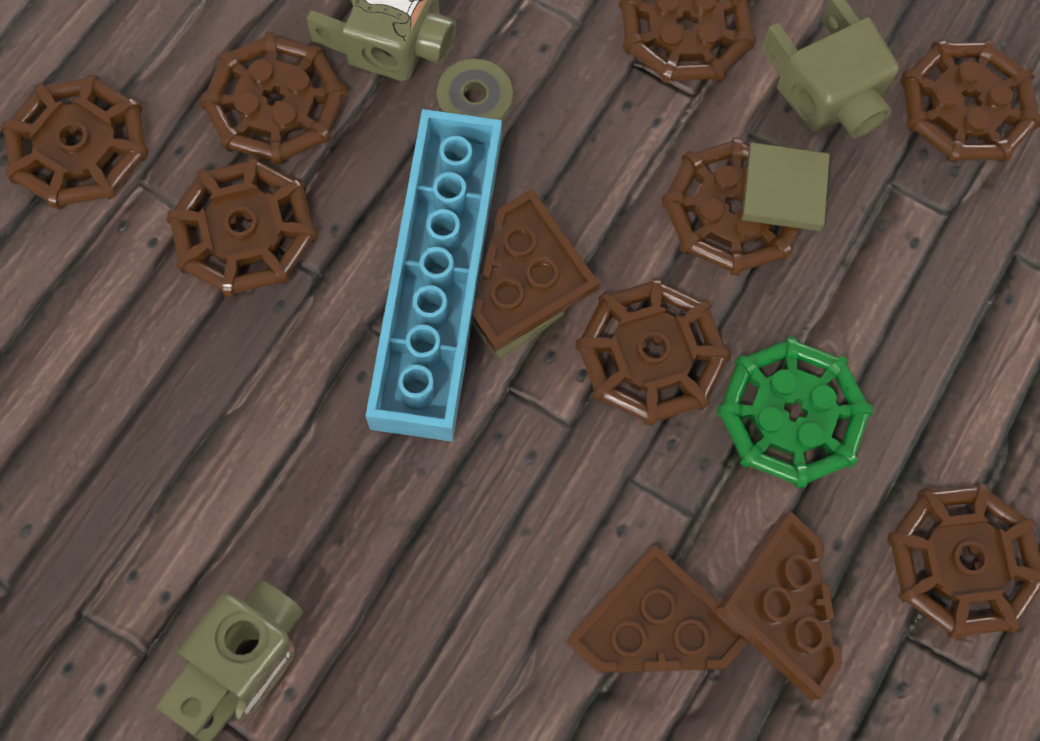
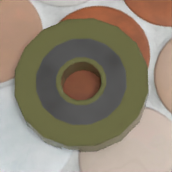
[436,58,513,120]

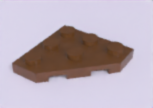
[472,189,599,352]
[716,511,842,701]
[565,544,749,674]

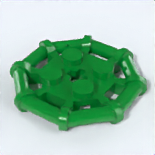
[717,337,873,488]

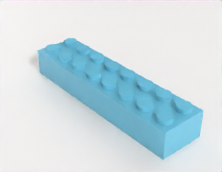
[366,109,502,442]

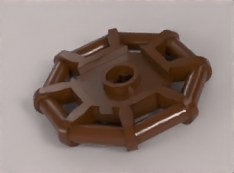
[618,0,756,84]
[200,32,348,165]
[900,39,1040,163]
[1,74,149,209]
[661,137,800,275]
[166,157,318,298]
[575,278,730,426]
[887,482,1040,640]

